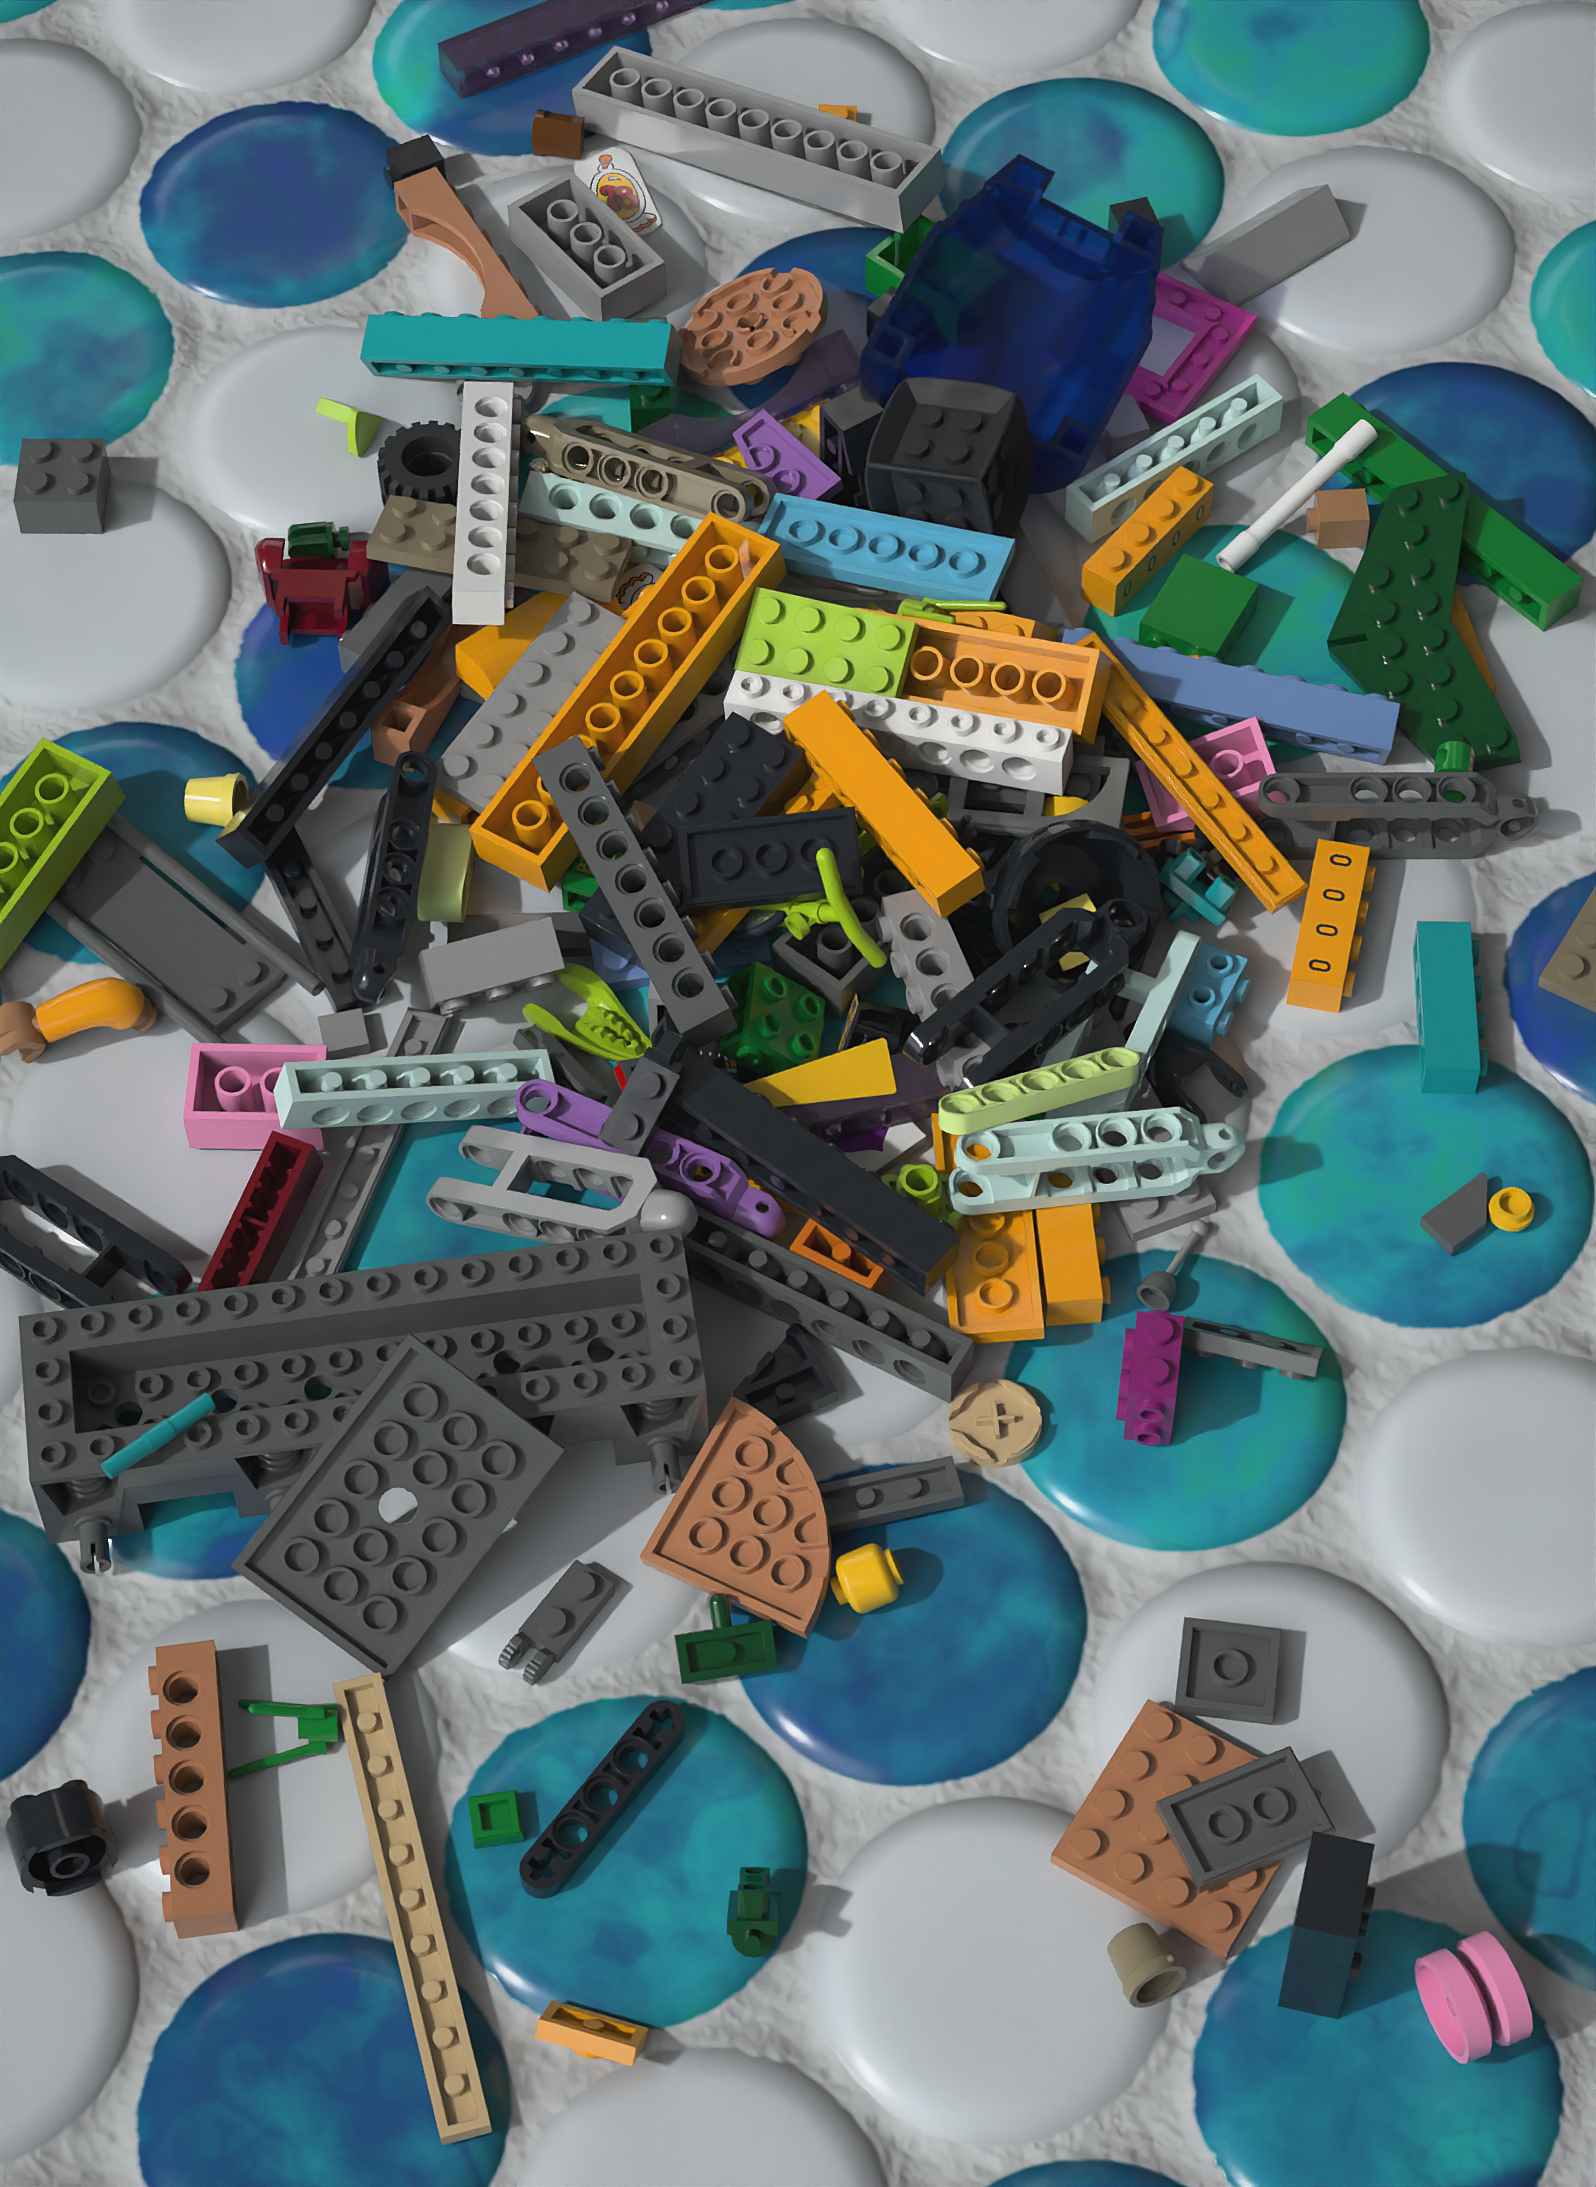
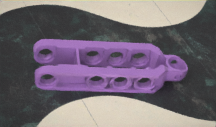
[515,1079,786,1242]

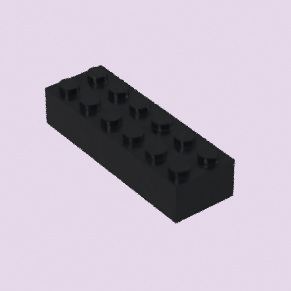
[578,712,811,971]

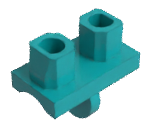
[1158,847,1239,927]

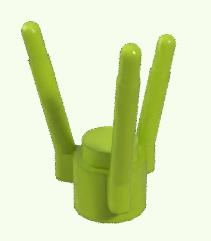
[897,597,1007,624]

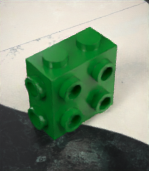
[719,961,826,1077]

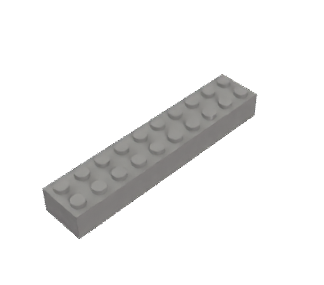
[571,46,945,234]

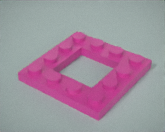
[1037,254,1258,426]

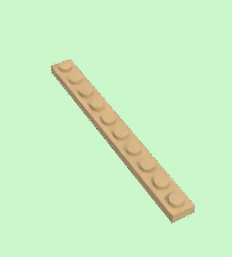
[333,1672,492,2145]

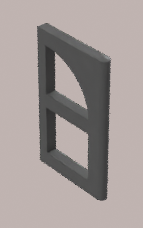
[947,754,1130,838]

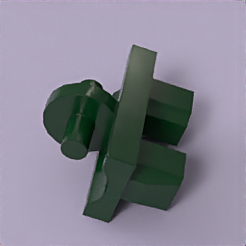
[727,1867,780,1958]

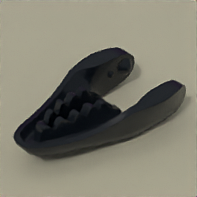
[1123,1020,1248,1124]

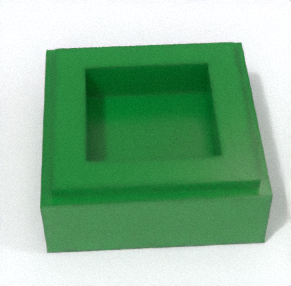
[468,1790,524,1849]

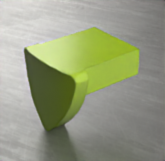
[315,397,382,457]

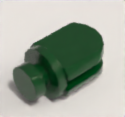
[288,521,351,559]

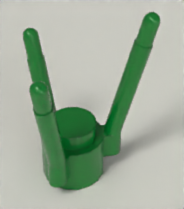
[228,1699,338,1779]

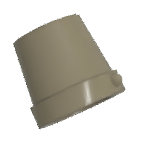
[1107,1923,1187,2008]

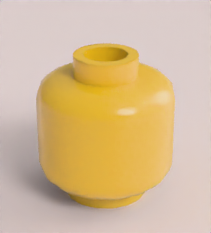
[829,1543,905,1614]

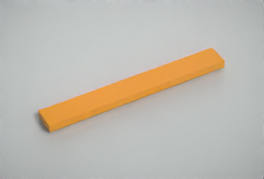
[1073,631,1308,915]

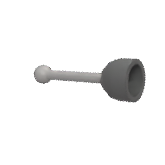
[1137,1219,1208,1311]

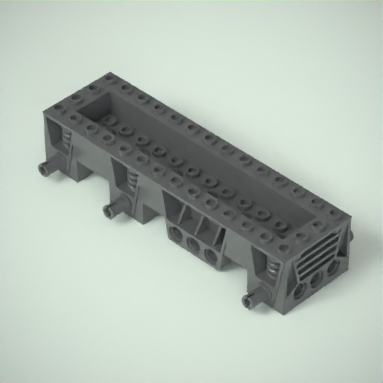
[18,1227,709,1574]

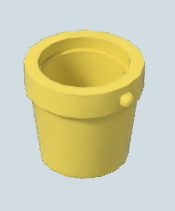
[184,773,249,827]

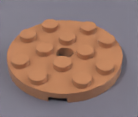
[678,267,829,386]

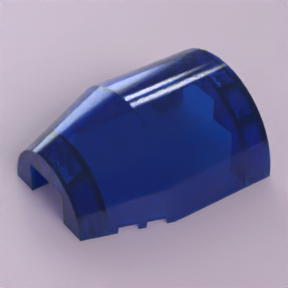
[859,154,1164,494]

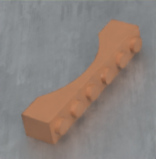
[394,167,544,319]
[370,586,520,773]

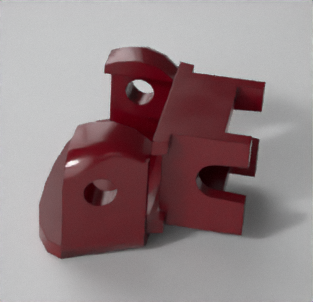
[254,538,390,645]

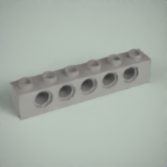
[875,889,1024,1123]

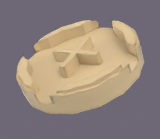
[949,1379,1042,1468]

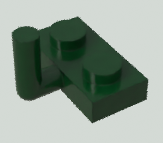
[674,1593,778,1684]

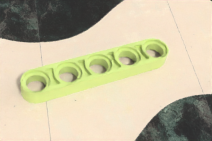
[938,1047,1140,1135]

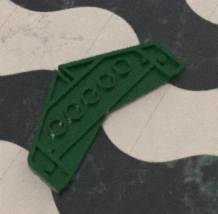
[1327,472,1522,772]

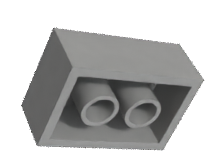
[415,916,565,1016]

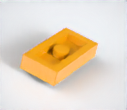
[535,2000,649,2066]

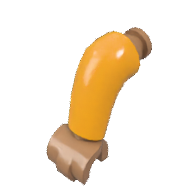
[0,977,157,1063]

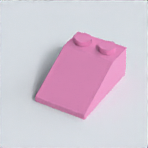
[1135,716,1287,833]

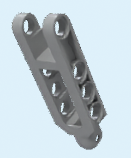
[425,1125,698,1244]

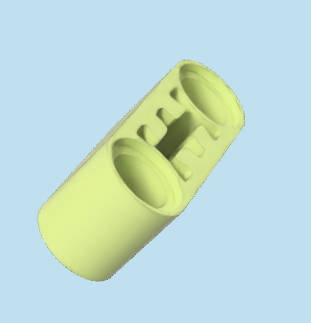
[418,823,477,923]

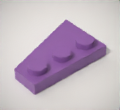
[732,409,844,502]

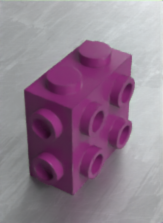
[1116,1310,1184,1446]

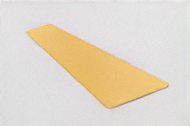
[743,1038,897,1107]

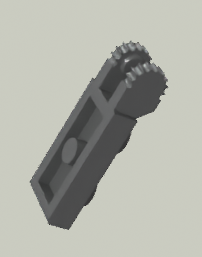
[498,1559,615,1686]

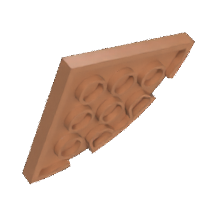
[639,1396,832,1639]

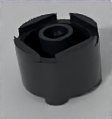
[5,1779,119,1897]

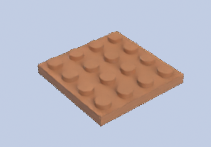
[1050,1699,1322,1959]

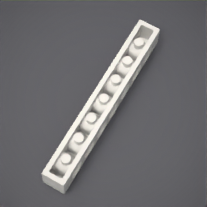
[452,381,521,625]
[723,670,1073,796]

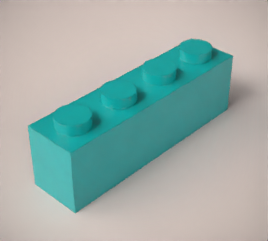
[1412,921,1487,1094]

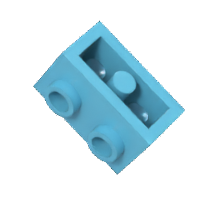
[1166,941,1251,1050]

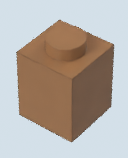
[1306,488,1370,549]

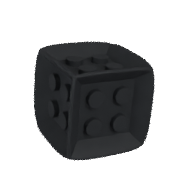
[865,377,1034,539]

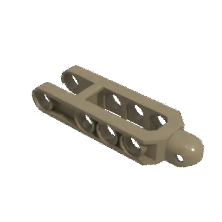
[520,414,778,524]

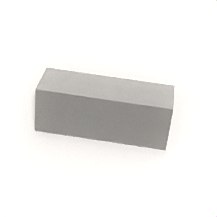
[1179,184,1351,307]

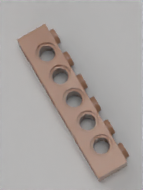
[148,1640,239,1939]

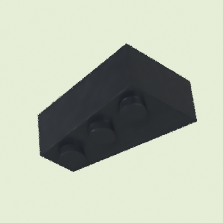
[820,385,885,511]

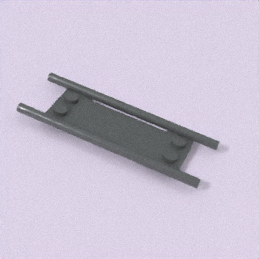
[44,812,325,1044]

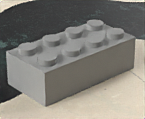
[507,171,667,322]

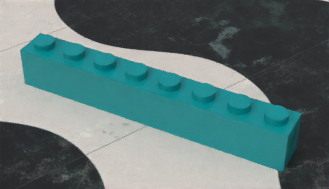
[360,311,684,386]

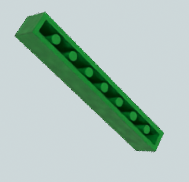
[1305,393,1583,632]

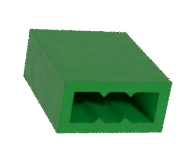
[1138,553,1259,663]

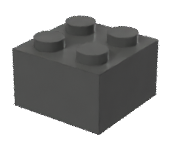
[13,439,111,534]

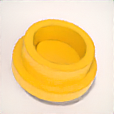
[1488,1187,1535,1232]

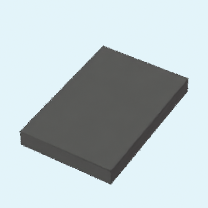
[1155,1746,1336,1893]

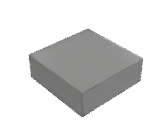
[318,1008,371,1060]

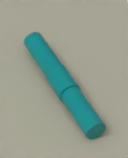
[101,1393,216,1480]

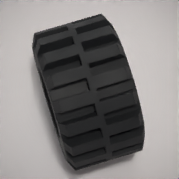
[377,420,461,507]

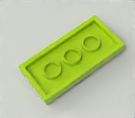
[734,587,920,699]

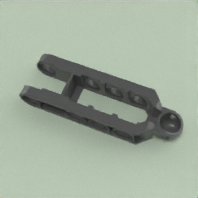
[1256,772,1539,860]

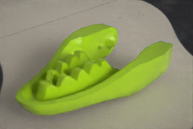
[522,963,652,1063]

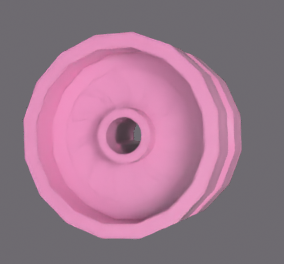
[1415,1931,1533,2064]

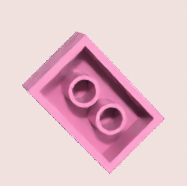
[183,1043,330,1151]

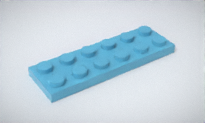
[757,493,1016,602]

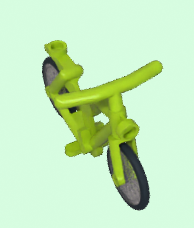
[723,769,951,968]

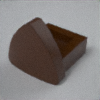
[532,109,585,159]

